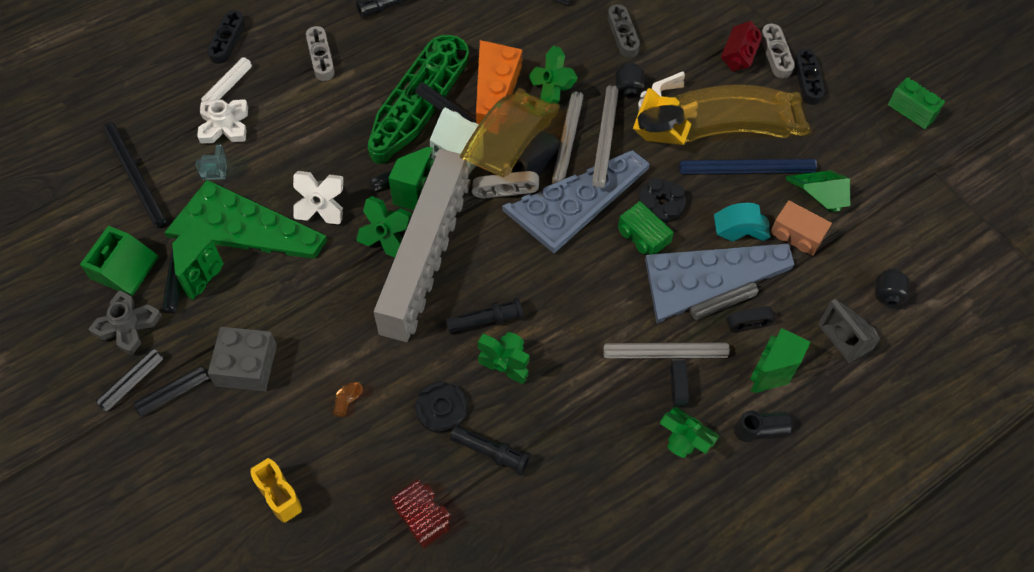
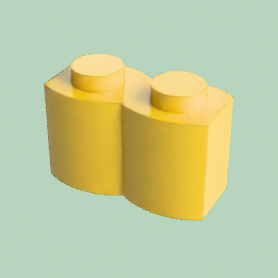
[251,458,302,523]

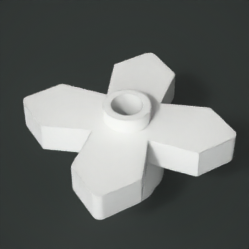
[198,100,248,143]
[293,171,343,224]

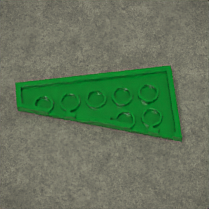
[164,180,327,259]

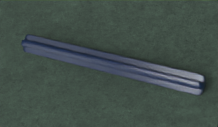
[679,159,817,174]

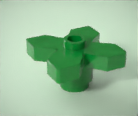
[529,46,578,109]
[357,196,413,258]
[477,332,529,384]
[660,407,720,458]

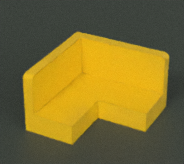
[633,88,691,145]

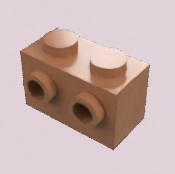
[770,200,832,256]

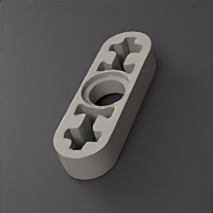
[761,24,795,78]
[306,26,335,81]
[472,171,539,198]

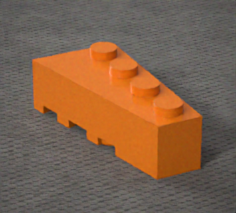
[476,40,522,134]

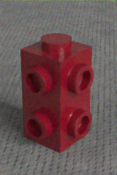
[721,21,762,72]

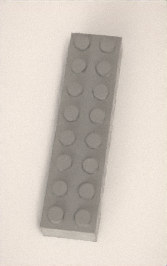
[374,149,471,342]

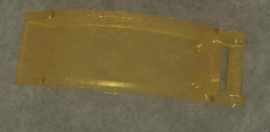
[674,85,811,142]
[460,88,560,177]

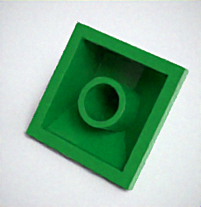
[786,170,850,211]

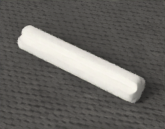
[201,57,252,102]

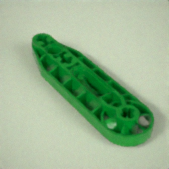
[368,35,469,164]

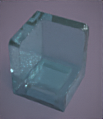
[196,145,227,180]

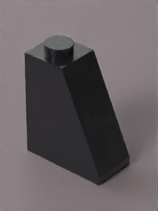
[507,129,559,176]

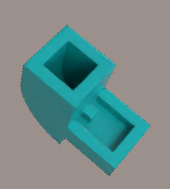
[714,203,770,242]

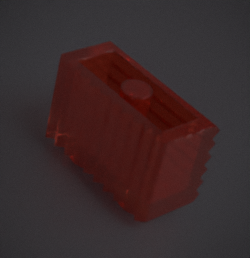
[390,479,451,548]

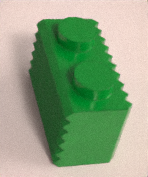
[888,78,945,129]
[618,201,674,255]

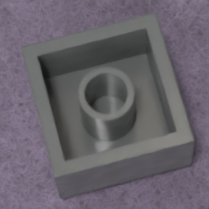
[208,327,277,392]

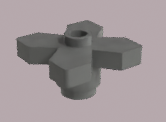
[89,291,162,355]

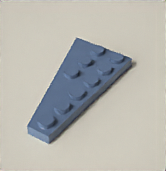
[502,151,650,253]
[645,244,794,324]

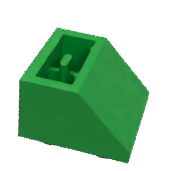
[389,147,435,210]
[172,225,224,301]
[80,226,159,296]
[750,328,810,393]

